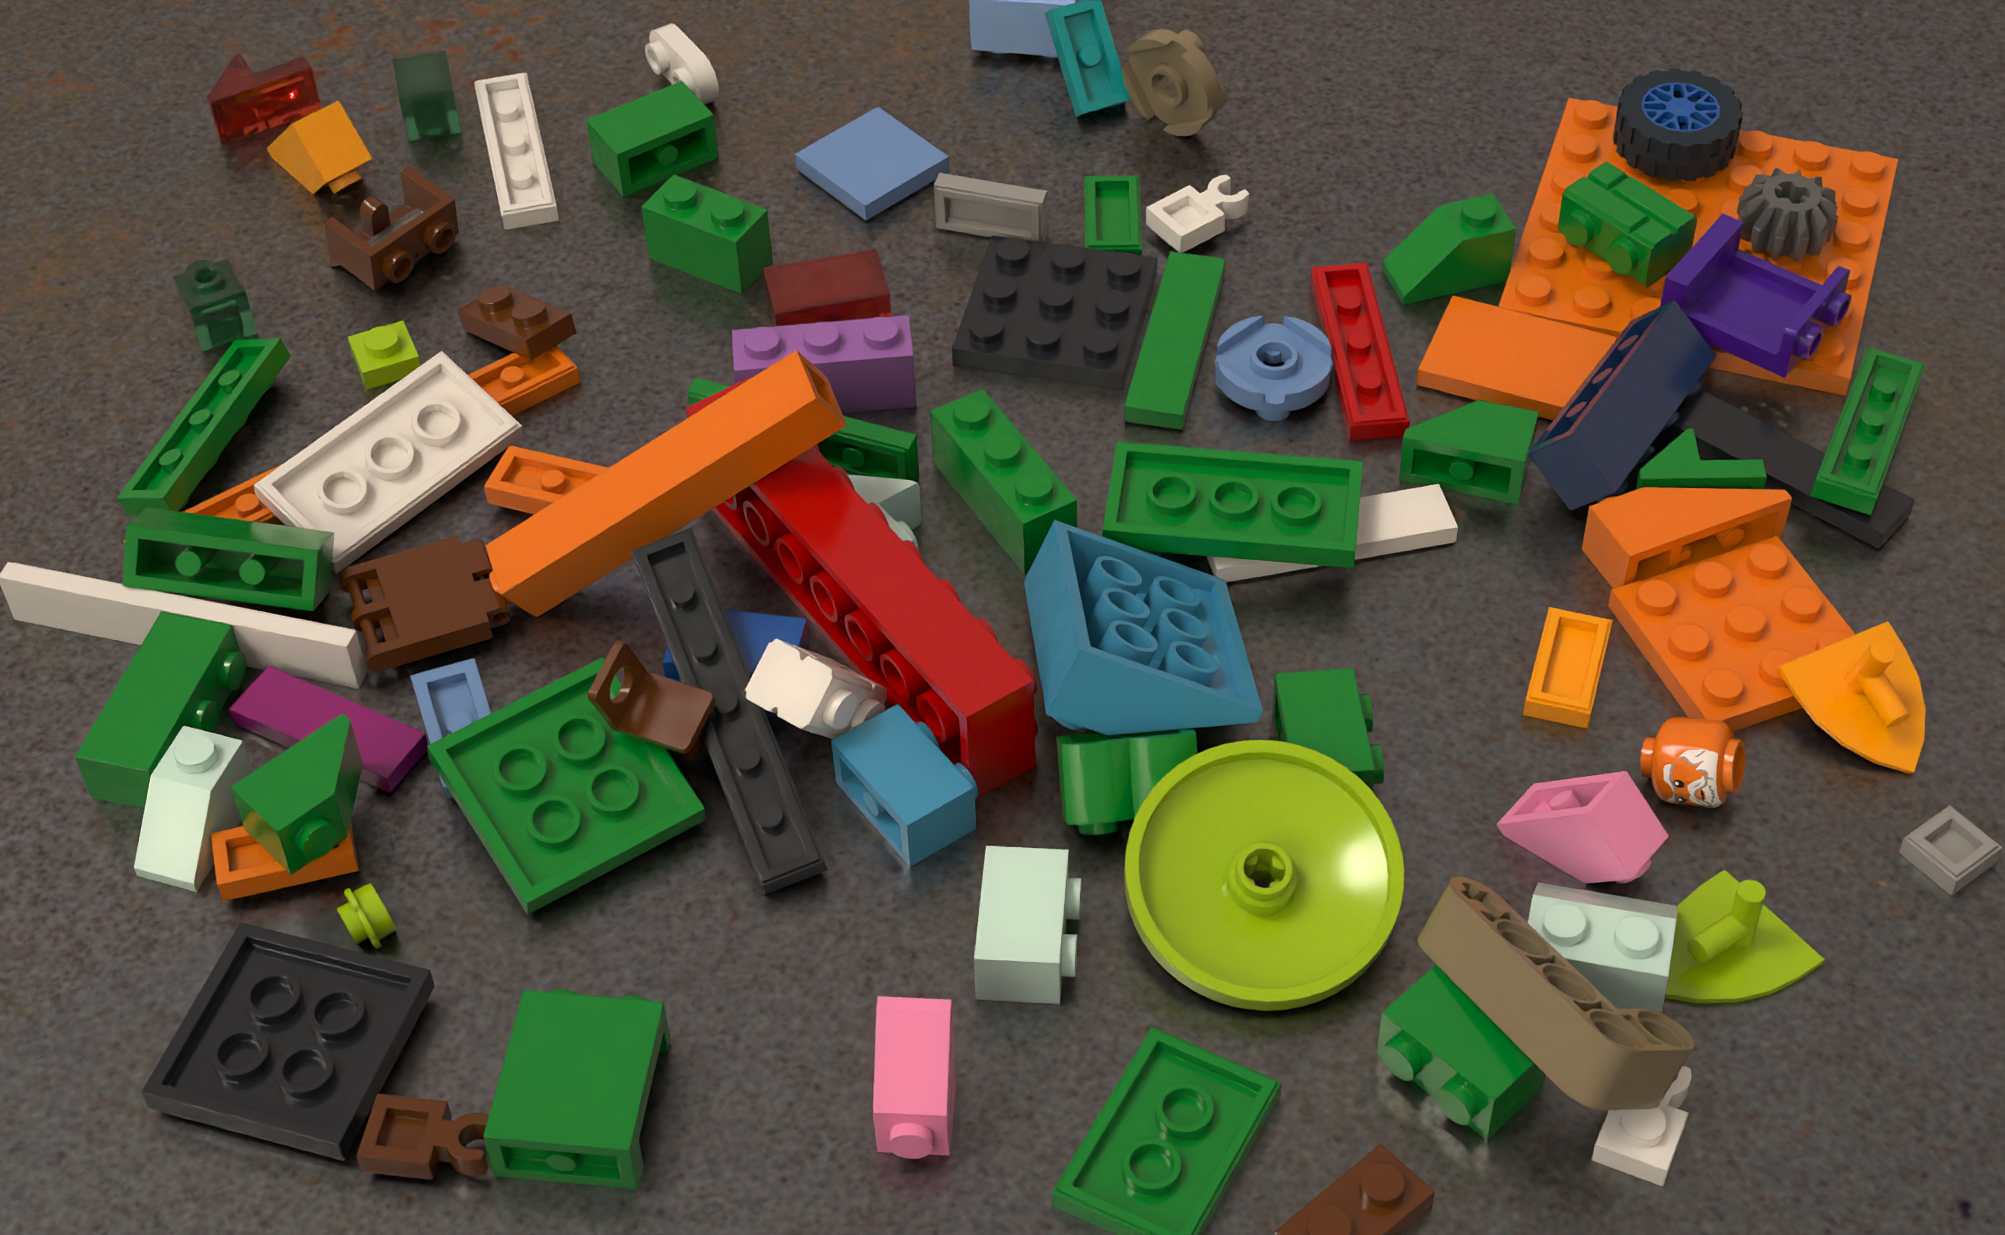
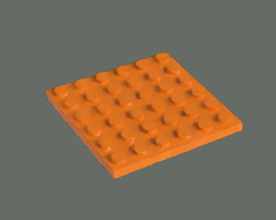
[1498,98,1898,396]

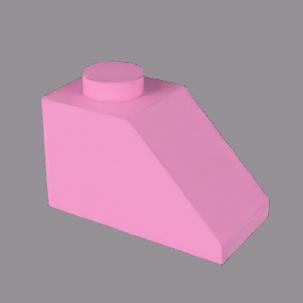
[1496,771,1669,884]
[873,996,957,1159]

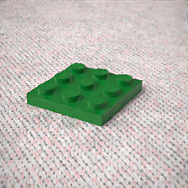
[427,657,705,915]

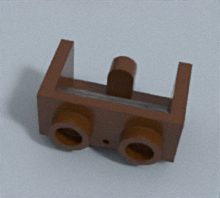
[324,166,459,290]

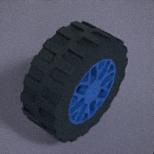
[1613,69,1743,181]

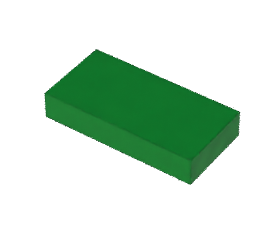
[1084,175,1142,255]

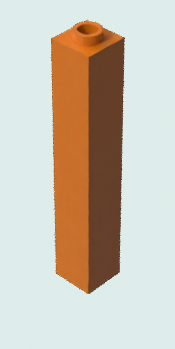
[485,350,847,618]

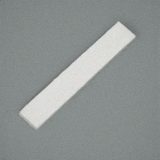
[0,562,368,689]

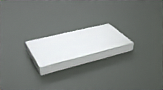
[254,351,522,574]

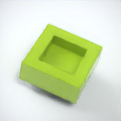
[347,321,421,390]

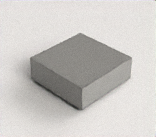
[1899,805,2003,896]

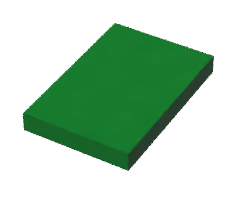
[1052,1027,1282,1235]

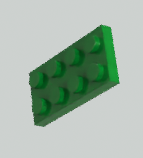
[1102,441,1363,568]

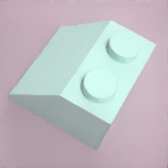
[1528,882,1677,1014]

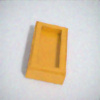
[1523,607,1613,729]

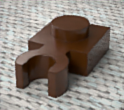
[357,1094,489,1180]

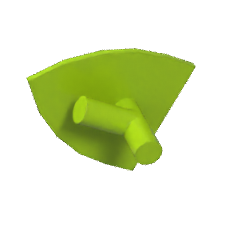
[1665,870,1825,1004]

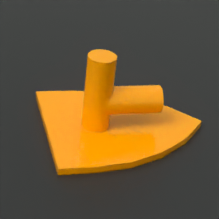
[1777,621,1926,775]

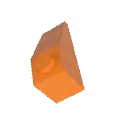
[1582,487,1792,589]

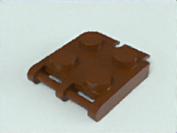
[338,536,511,672]

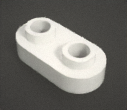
[645,23,719,105]

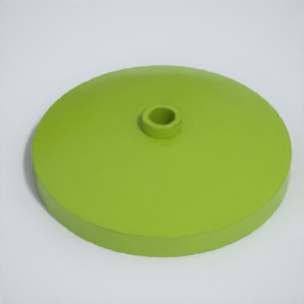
[1124,740,1404,1011]

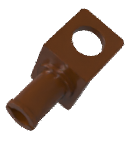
[588,641,716,761]

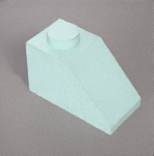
[134,726,253,892]

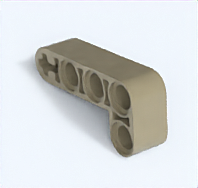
[1417,876,1695,1110]

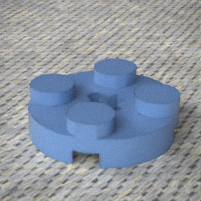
[1214,316,1333,421]

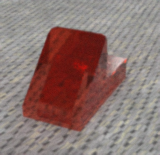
[206,53,322,145]

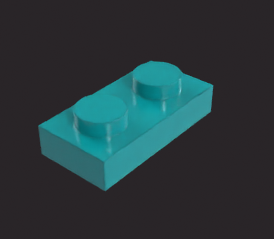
[1045,0,1131,117]

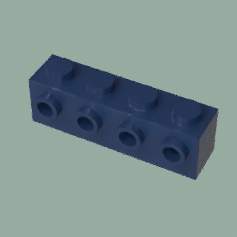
[1528,300,1716,510]

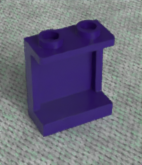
[1660,214,1852,378]

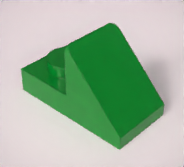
[1636,428,1767,490]

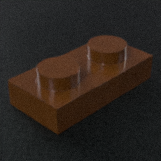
[458,284,577,360]
[1275,1144,1435,1235]

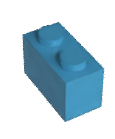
[831,704,978,867]

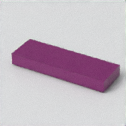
[229,666,428,793]

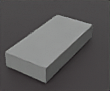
[934,173,1048,242]

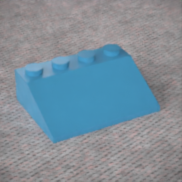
[1024,520,1263,735]

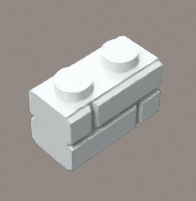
[745,639,888,739]

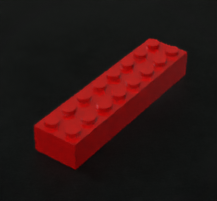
[686,378,1038,800]

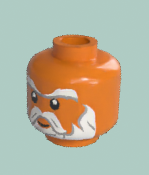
[1640,717,1746,808]

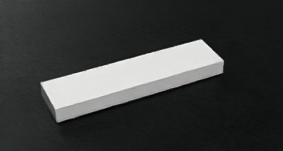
[474,73,559,230]
[1206,484,1458,583]

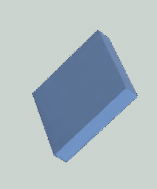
[795,107,950,220]

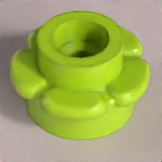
[337,883,397,949]

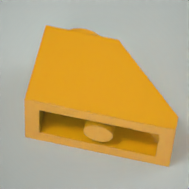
[267,100,372,194]

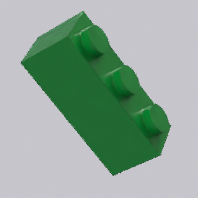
[930,389,1077,575]
[122,507,334,611]
[74,612,246,809]

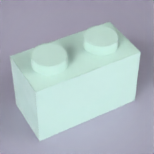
[974,846,1082,1004]

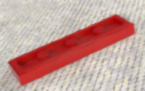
[1310,263,1410,441]

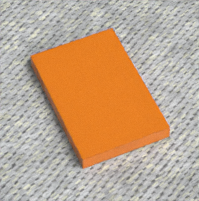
[1416,296,1618,420]

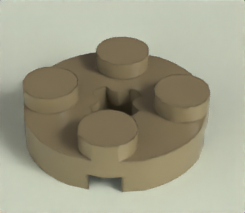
[1122,29,1227,136]

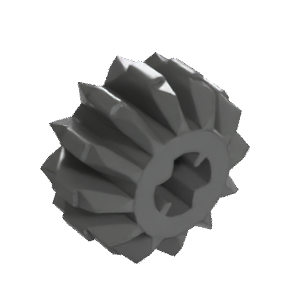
[1736,168,1838,262]

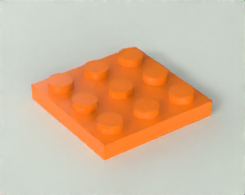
[1608,536,1855,732]

